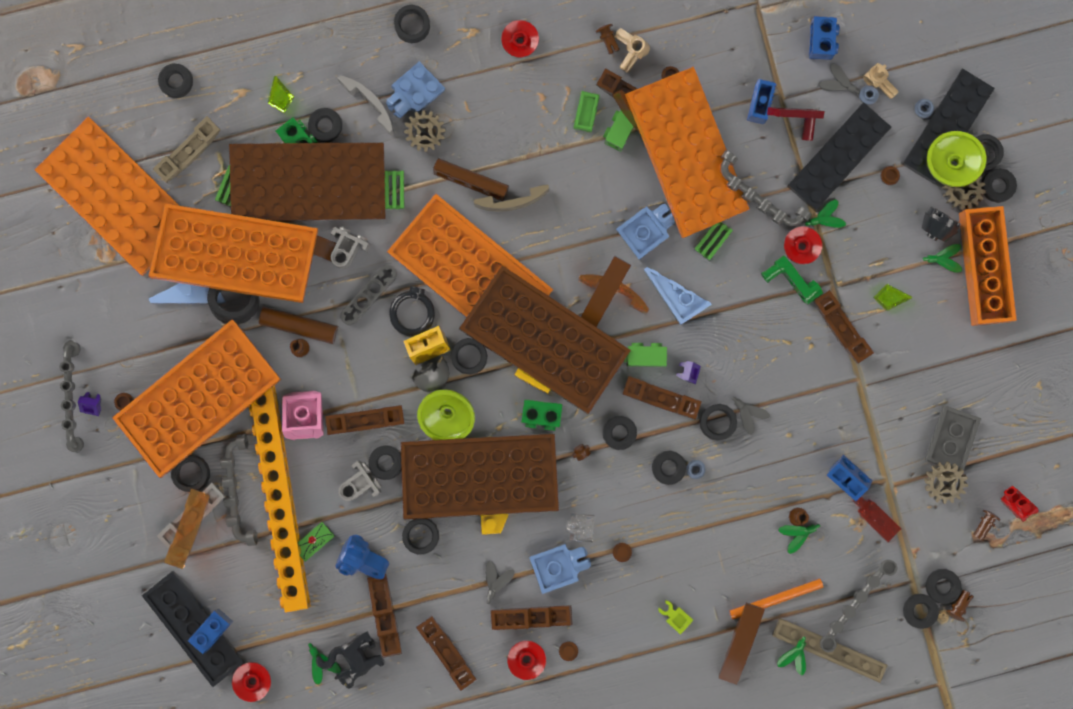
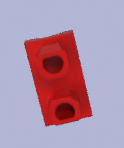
[1000,486,1039,522]

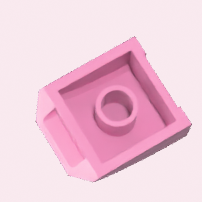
[282,391,324,440]

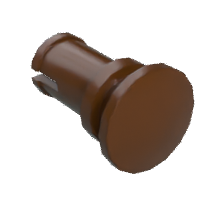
[595,24,620,55]
[290,339,310,358]
[789,507,809,526]
[973,510,1001,541]
[946,590,974,622]

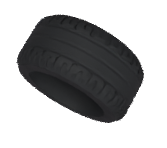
[207,288,260,325]

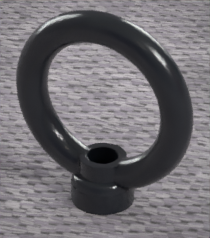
[389,286,435,337]

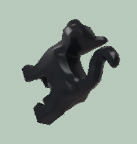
[316,631,385,689]

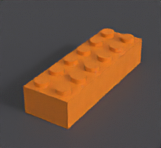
[959,206,1017,326]

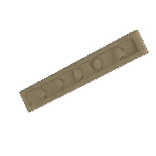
[772,618,888,683]

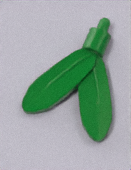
[805,200,846,228]
[923,244,962,273]
[778,524,820,554]
[777,637,806,675]
[308,643,341,685]

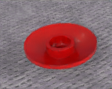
[501,20,539,58]
[784,226,822,265]
[507,640,546,680]
[232,662,271,702]

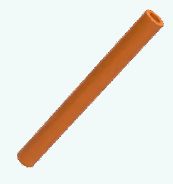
[729,579,824,620]

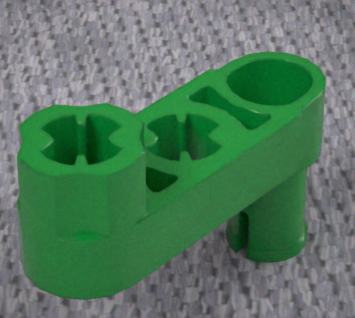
[761,255,823,305]

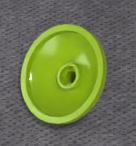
[927,131,986,187]
[417,390,475,440]

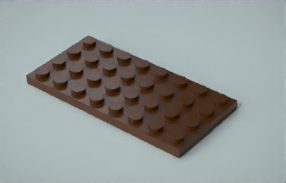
[229,143,386,221]
[459,266,631,415]
[401,434,559,520]

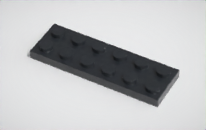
[902,68,995,184]
[787,102,892,211]
[141,571,245,687]

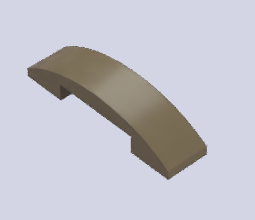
[153,116,221,183]
[474,184,549,212]

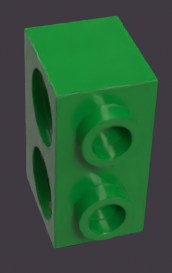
[275,117,318,143]
[521,399,563,431]

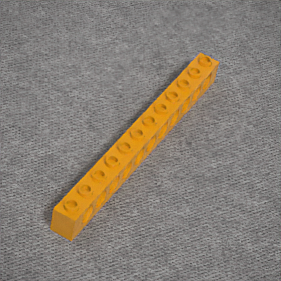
[249,385,311,613]

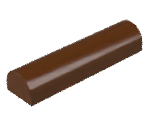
[433,158,509,202]
[259,306,339,345]

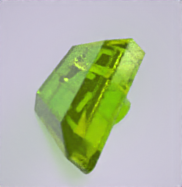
[268,76,294,113]
[873,284,912,311]

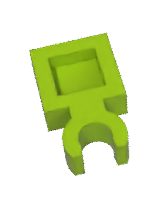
[658,600,693,635]

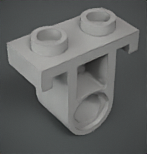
[331,226,370,269]
[339,461,382,501]

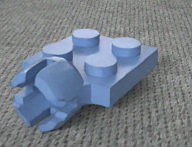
[386,61,445,118]
[616,204,675,260]
[529,544,591,594]

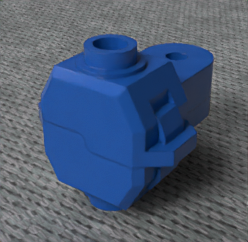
[335,535,389,579]

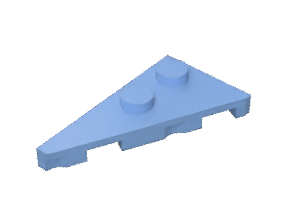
[644,267,712,325]
[149,283,225,304]

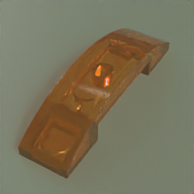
[578,274,649,314]
[164,488,210,569]

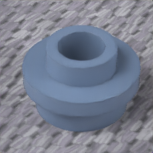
[859,86,879,105]
[914,99,934,118]
[686,460,706,479]

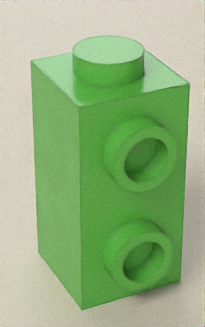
[603,110,634,152]
[624,343,667,367]

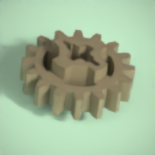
[404,110,446,152]
[942,176,986,211]
[924,461,968,504]

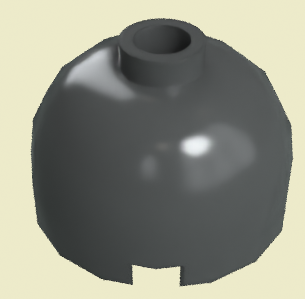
[410,356,450,392]

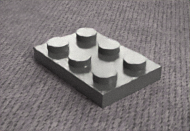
[925,405,981,471]

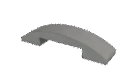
[337,76,394,136]
[157,482,226,550]

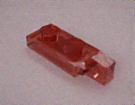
[853,497,902,542]

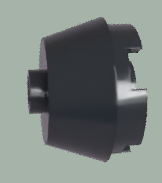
[922,207,961,242]

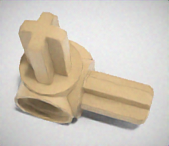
[615,28,650,73]
[863,63,898,99]

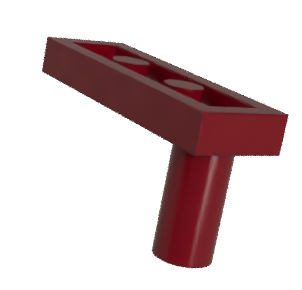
[767,107,825,141]

